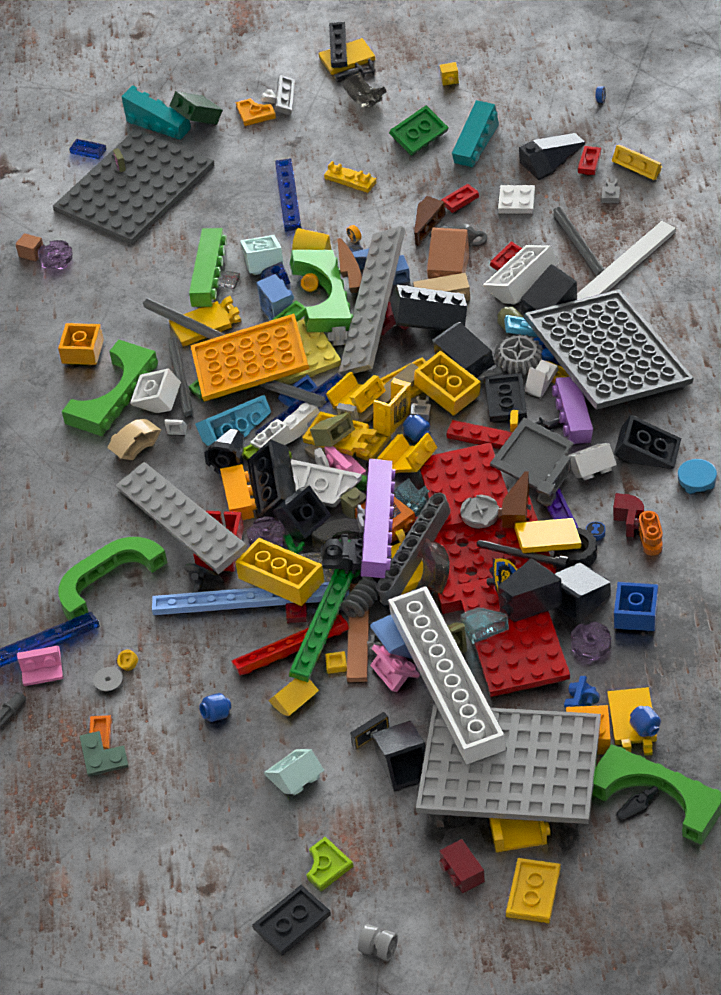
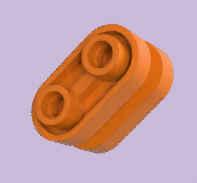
[639,511,663,556]

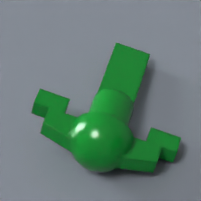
[284,534,305,554]

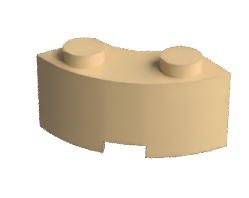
[107,419,161,460]

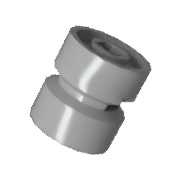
[358,924,398,961]

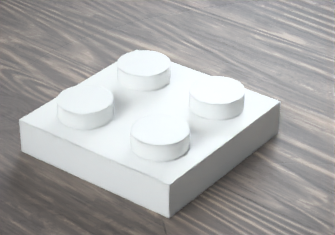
[498,185,535,214]

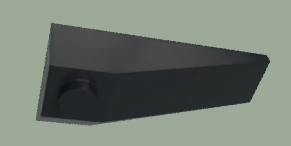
[519,133,585,180]

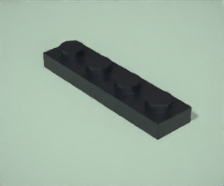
[329,22,348,68]

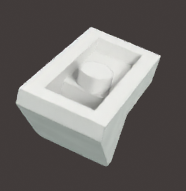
[524,360,558,399]

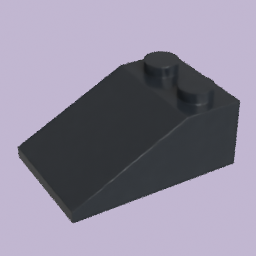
[614,415,682,469]

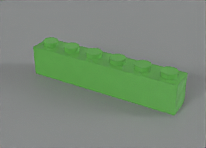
[189,228,227,307]

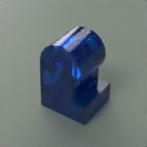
[261,261,290,285]

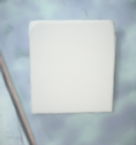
[165,420,187,435]

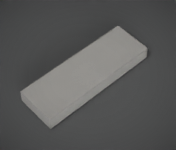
[274,75,295,115]

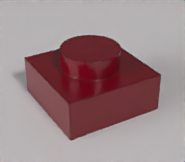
[286,602,307,624]

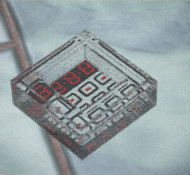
[218,270,240,289]

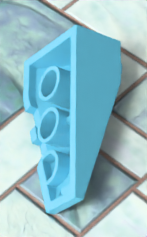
[195,395,271,446]

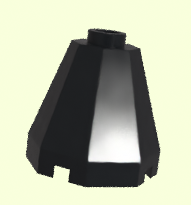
[204,429,244,474]

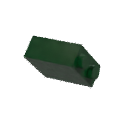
[169,91,223,125]

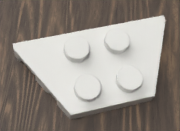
[291,460,362,507]

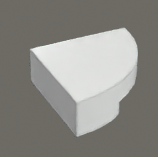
[261,90,276,103]
[314,448,330,467]

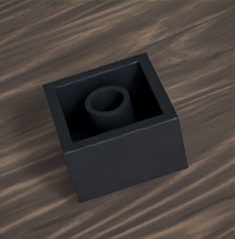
[273,485,332,542]

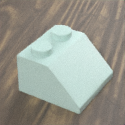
[264,749,324,795]

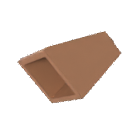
[427,228,469,279]

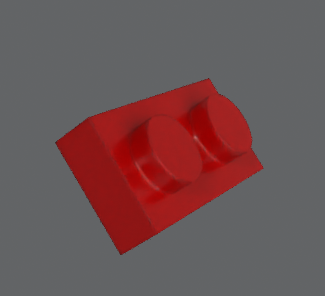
[578,146,601,175]
[441,184,479,213]
[490,241,522,271]

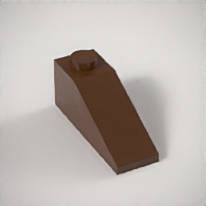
[414,196,446,246]
[498,471,529,528]

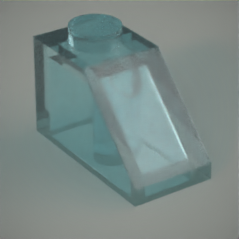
[461,607,509,644]

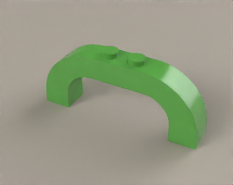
[58,537,168,624]

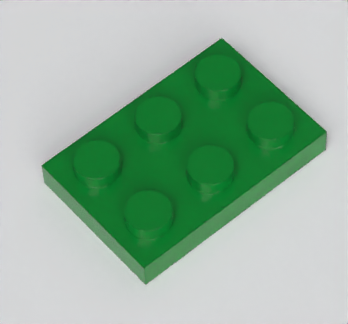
[389,105,449,156]

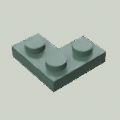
[80,731,129,777]

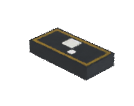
[350,712,390,750]

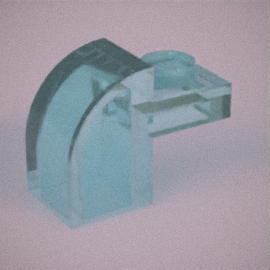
[391,478,430,512]

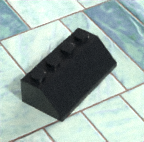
[390,285,467,332]
[247,439,296,520]

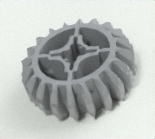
[494,334,543,377]

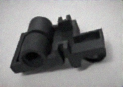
[322,534,392,579]

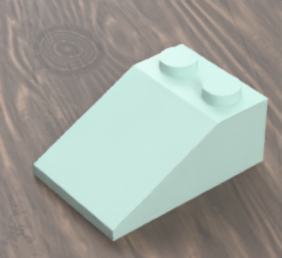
[240,235,284,275]

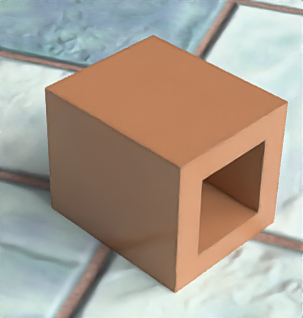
[16,233,45,261]

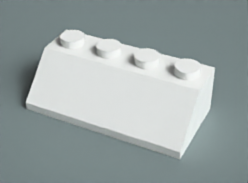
[483,245,559,305]

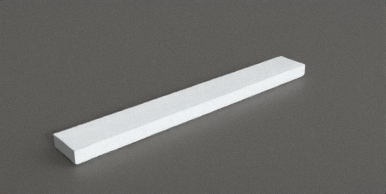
[577,221,676,300]

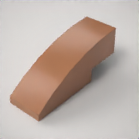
[337,238,362,293]

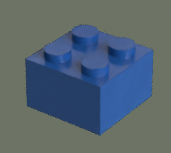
[614,582,658,631]

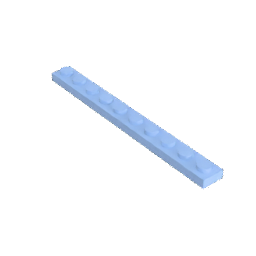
[152,582,349,615]

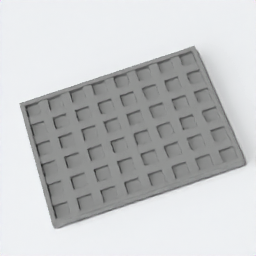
[416,705,601,824]

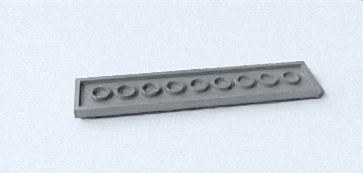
[339,226,405,376]
[116,462,248,574]

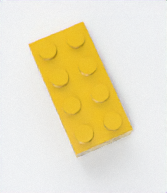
[235,538,325,606]

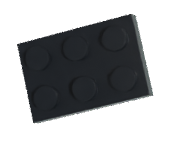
[485,373,527,422]
[252,885,331,956]

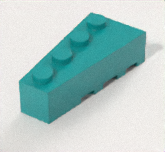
[121,85,191,140]
[452,100,499,167]

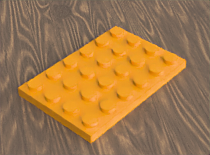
[191,314,309,402]

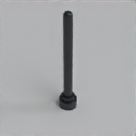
[477,540,569,571]

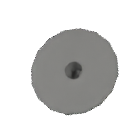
[93,667,123,691]

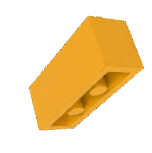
[220,464,256,520]

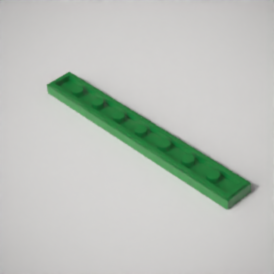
[289,569,357,682]

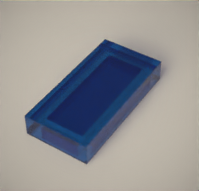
[69,139,106,159]

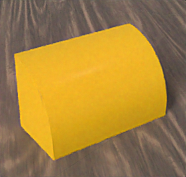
[292,228,331,250]
[268,679,319,716]

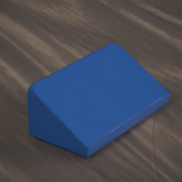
[278,374,319,409]

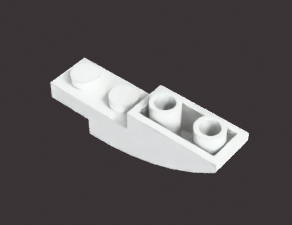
[250,402,320,449]

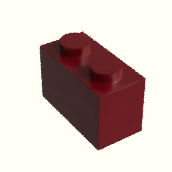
[438,839,485,894]

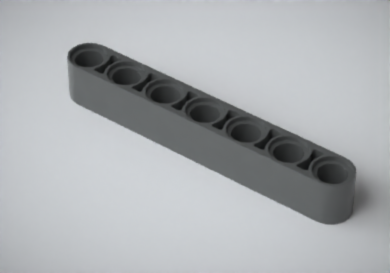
[376,493,451,605]

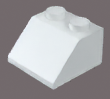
[130,368,181,413]
[567,443,617,480]

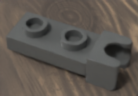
[536,455,571,506]

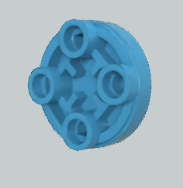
[678,459,717,494]

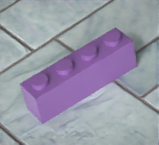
[552,377,593,444]

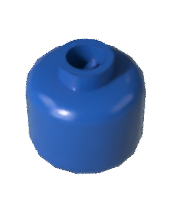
[402,414,431,442]
[199,693,231,722]
[629,706,661,737]

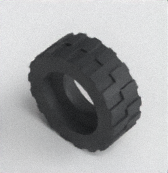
[554,528,597,568]

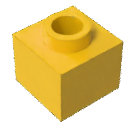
[440,62,459,86]

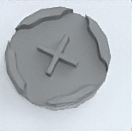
[460,495,499,529]

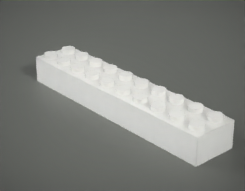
[388,586,506,765]

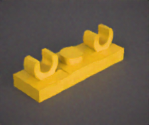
[612,145,662,180]
[324,161,377,193]

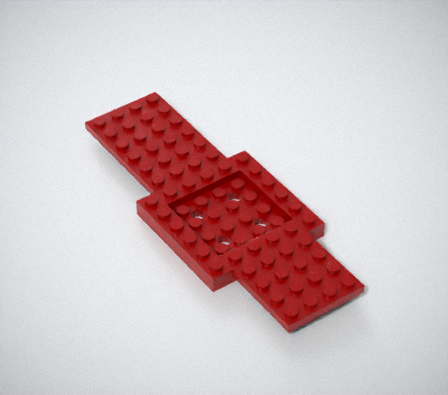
[415,442,570,697]

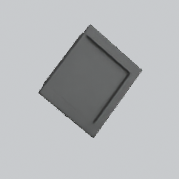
[490,418,574,489]

